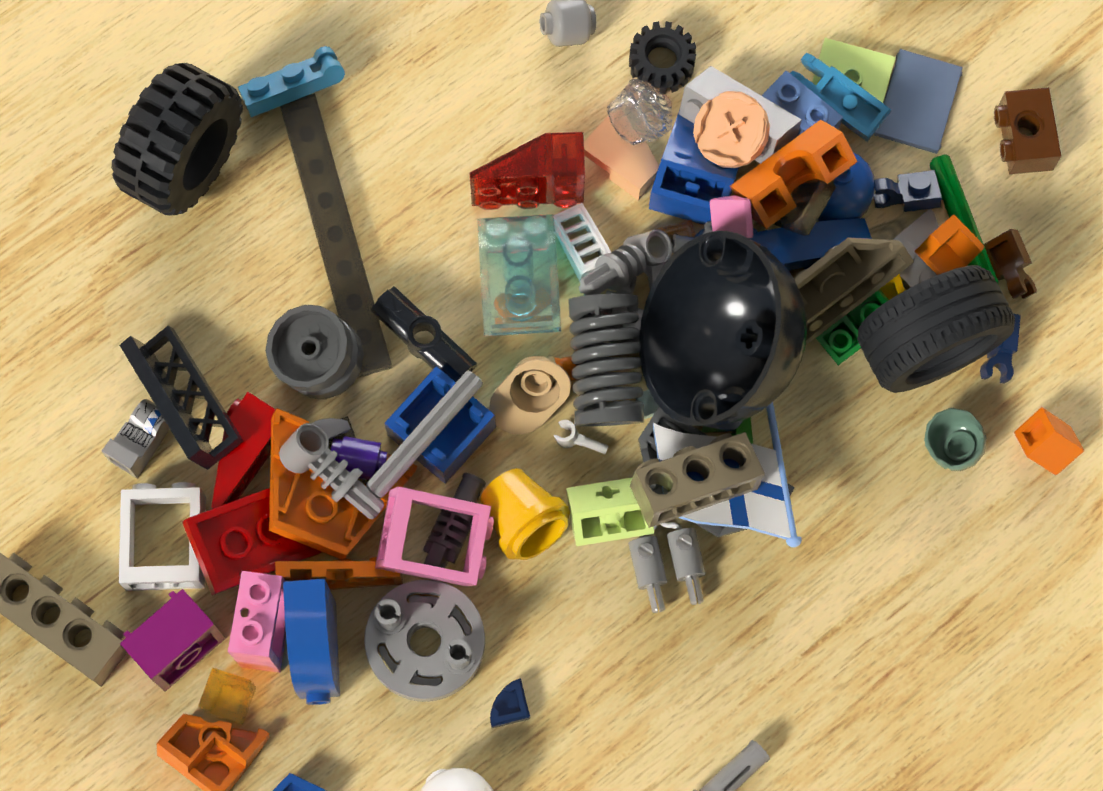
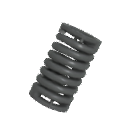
[568,294,644,427]

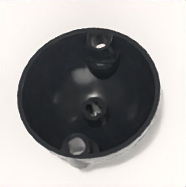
[639,231,807,431]

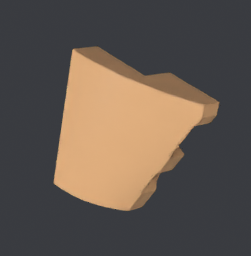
[580,103,659,201]

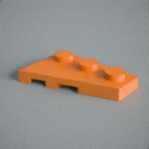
[275,557,403,590]

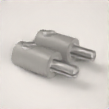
[628,522,706,613]

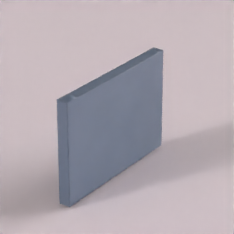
[874,49,963,154]

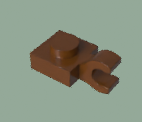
[984,229,1037,299]

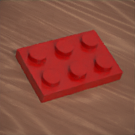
[182,488,322,596]

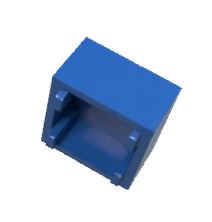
[384,366,496,484]

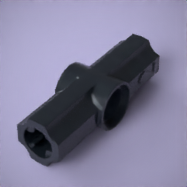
[371,286,477,382]

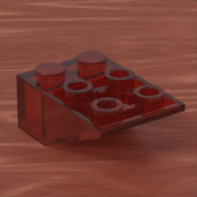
[470,132,585,210]

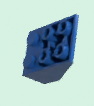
[649,110,740,225]

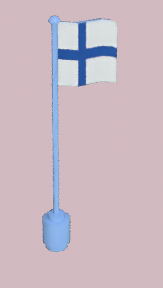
[653,228,802,548]

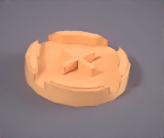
[693,91,770,168]

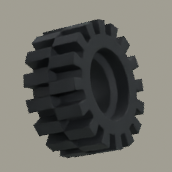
[629,21,696,94]

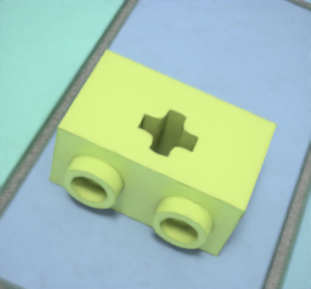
[566,477,654,546]

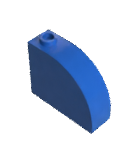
[283,579,340,705]

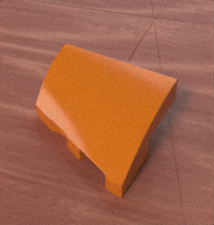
[157,714,270,791]

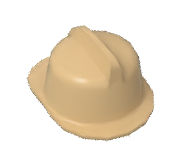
[489,355,571,435]

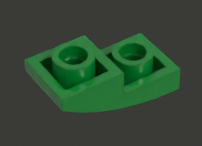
[816,289,889,366]

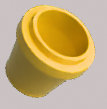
[480,468,570,560]

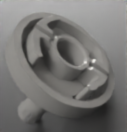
[365,580,485,702]

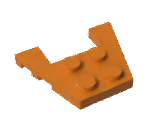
[269,408,417,560]

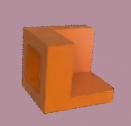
[914,214,985,275]
[1014,407,1085,475]

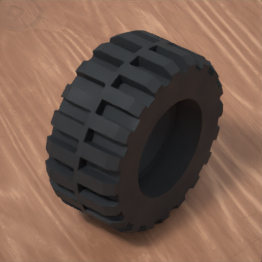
[111,63,243,216]

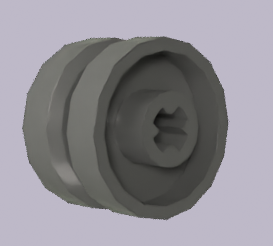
[265,305,364,399]

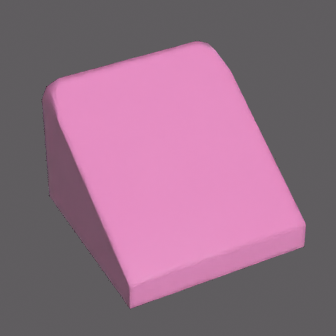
[710,195,753,238]

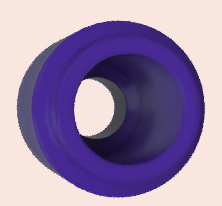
[331,436,388,480]

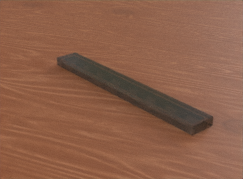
[280,93,392,378]

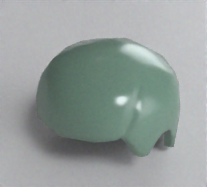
[924,408,987,471]

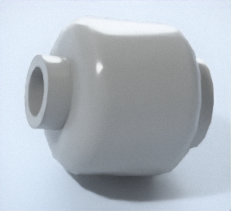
[539,0,596,47]

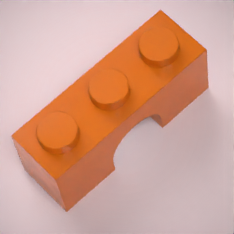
[730,120,858,229]

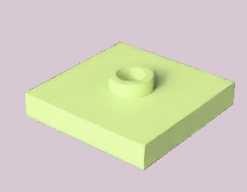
[812,38,896,103]

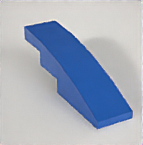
[749,218,872,271]

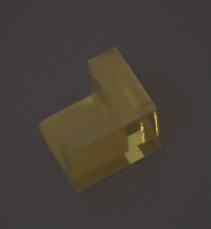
[199,667,257,725]

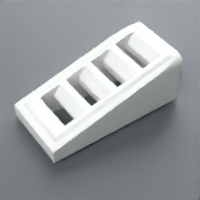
[548,203,611,281]

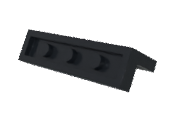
[119,325,244,470]

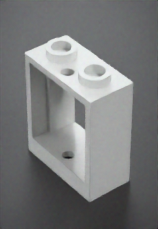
[119,482,206,591]

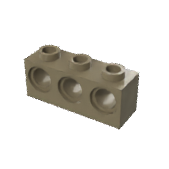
[630,432,765,528]

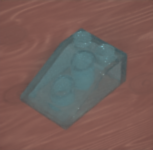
[477,214,561,336]

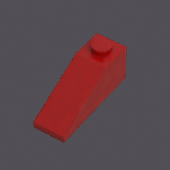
[211,392,276,509]

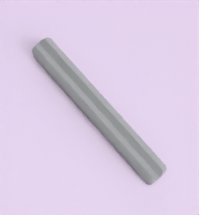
[366,370,483,498]

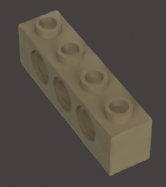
[0,553,127,687]

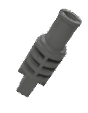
[423,473,486,568]

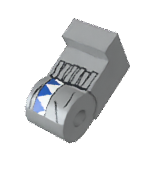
[102,399,170,479]

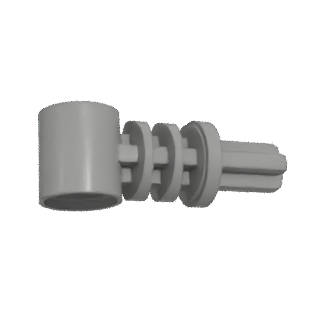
[579,229,672,295]
[279,418,384,519]

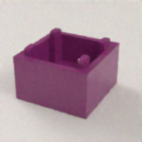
[120,589,226,692]

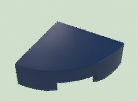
[490,678,530,729]

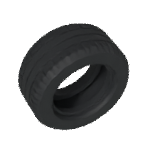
[857,265,1015,393]

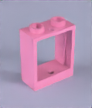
[375,487,494,587]
[228,571,286,673]

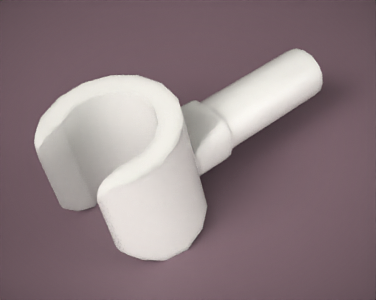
[554,420,608,454]

